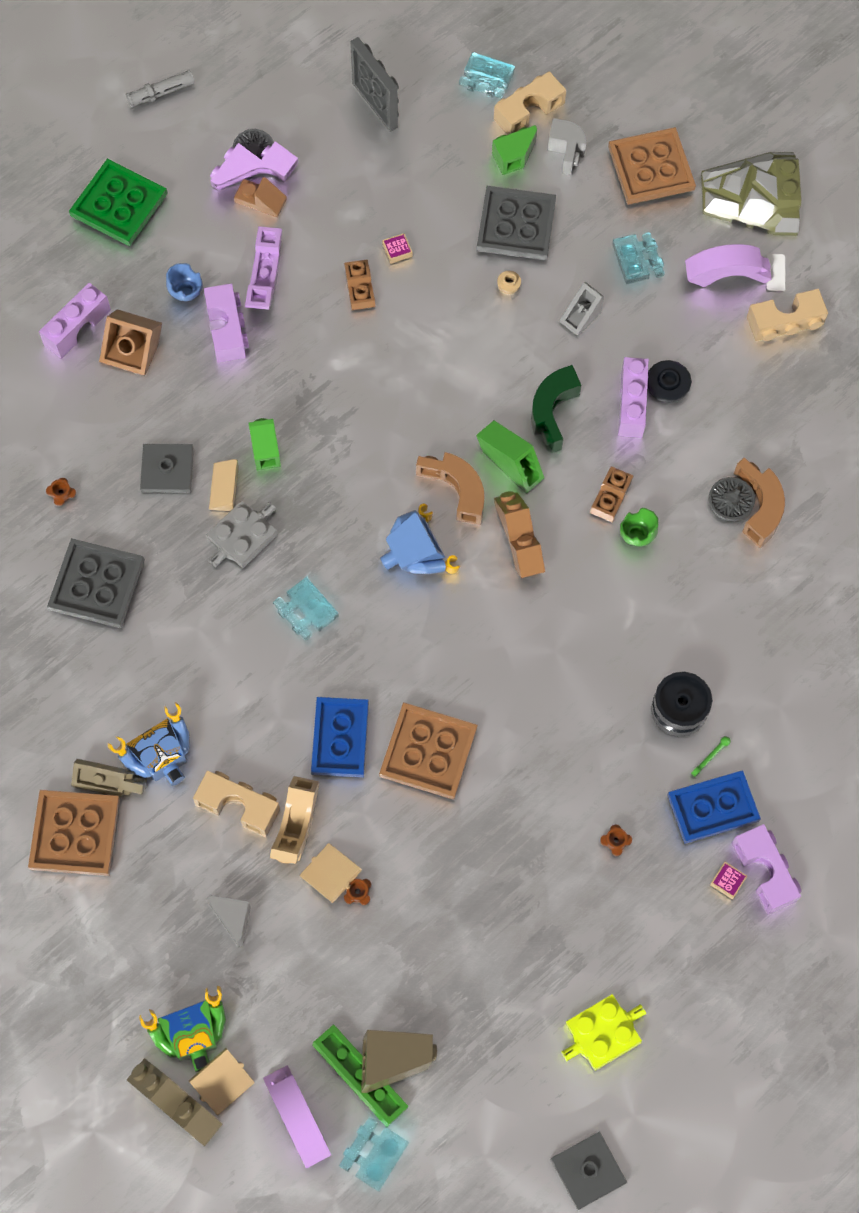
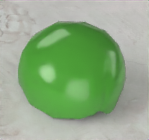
[620,508,658,547]

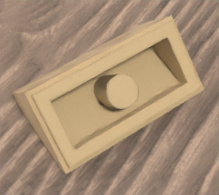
[209,459,239,511]

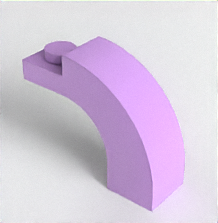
[685,244,772,288]
[263,1065,331,1169]

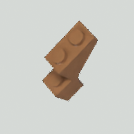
[494,491,545,578]

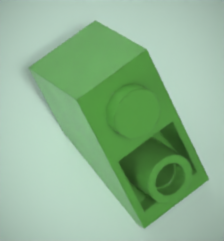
[492,125,537,175]
[249,418,281,470]

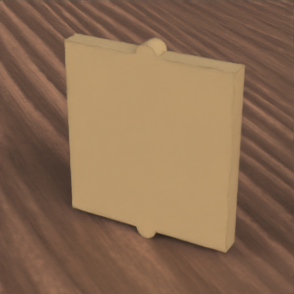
[299,843,362,903]
[189,1048,255,1116]

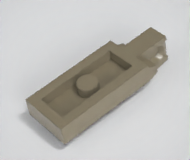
[71,759,147,797]

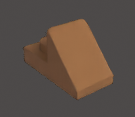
[234,177,287,218]

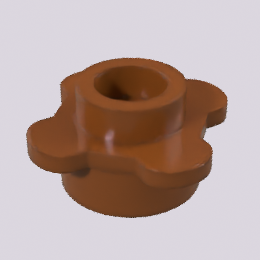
[46,478,76,506]
[600,824,632,856]
[344,879,371,905]

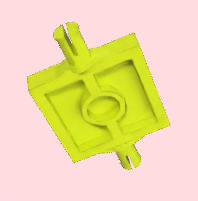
[561,994,646,1071]

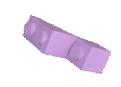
[210,141,298,190]

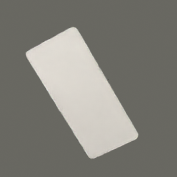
[766,253,786,292]

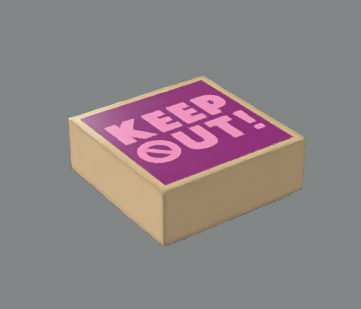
[382,233,413,264]
[710,862,747,900]

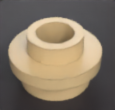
[497,271,521,294]

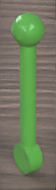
[691,736,731,777]

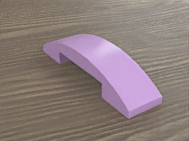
[245,226,282,310]

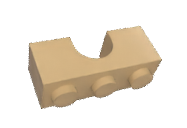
[494,71,566,135]
[747,289,828,341]
[193,771,280,837]

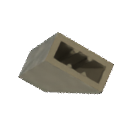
[361,1030,437,1093]

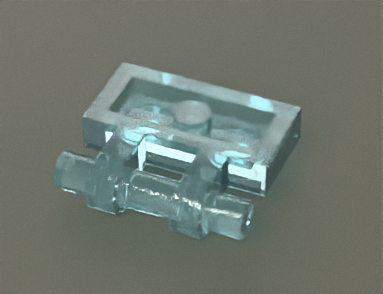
[459,52,515,99]
[612,232,665,284]
[273,577,339,640]
[339,1117,409,1192]

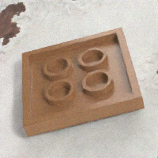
[608,127,696,205]
[379,702,478,800]
[28,790,120,876]

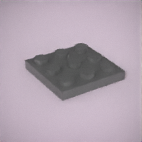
[350,37,399,132]
[477,186,556,260]
[47,538,145,629]

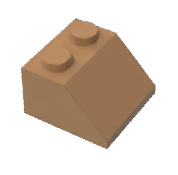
[99,309,162,375]

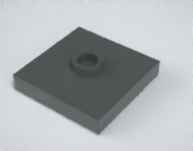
[140,444,193,493]
[550,1131,627,1211]

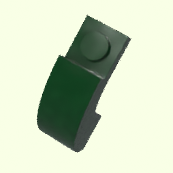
[531,365,582,453]

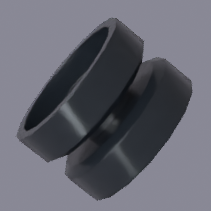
[651,671,713,737]

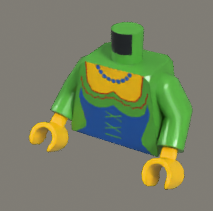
[139,986,226,1072]

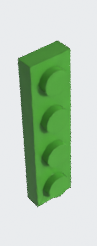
[312,1024,409,1127]

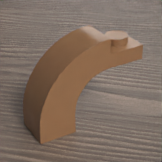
[416,452,484,525]
[734,458,785,548]

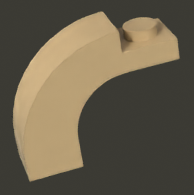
[270,776,319,864]

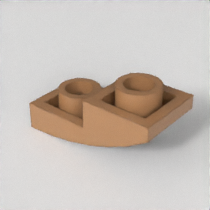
[344,259,375,310]
[590,466,633,523]

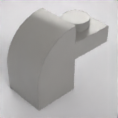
[548,118,586,175]

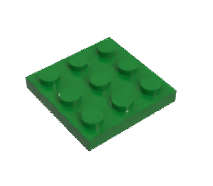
[69,158,168,246]

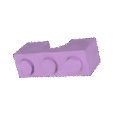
[39,283,111,359]
[204,283,249,363]
[618,357,649,438]
[732,824,801,915]

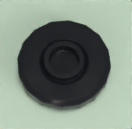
[647,360,692,403]

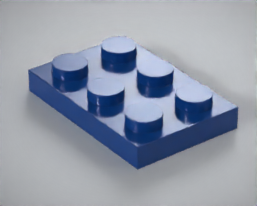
[311,697,369,778]
[667,770,761,844]

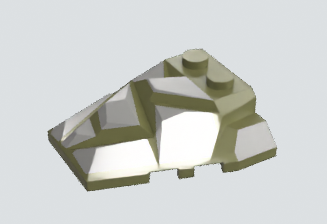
[701,152,801,236]

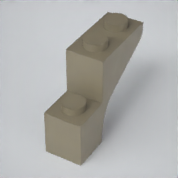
[127,1058,223,1147]

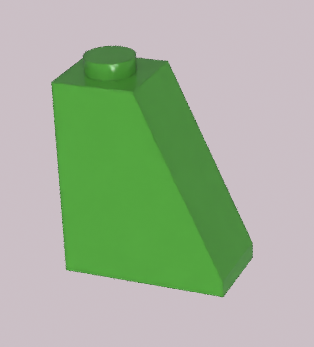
[476,420,544,493]

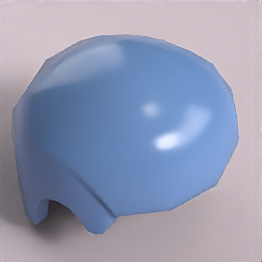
[166,263,203,302]

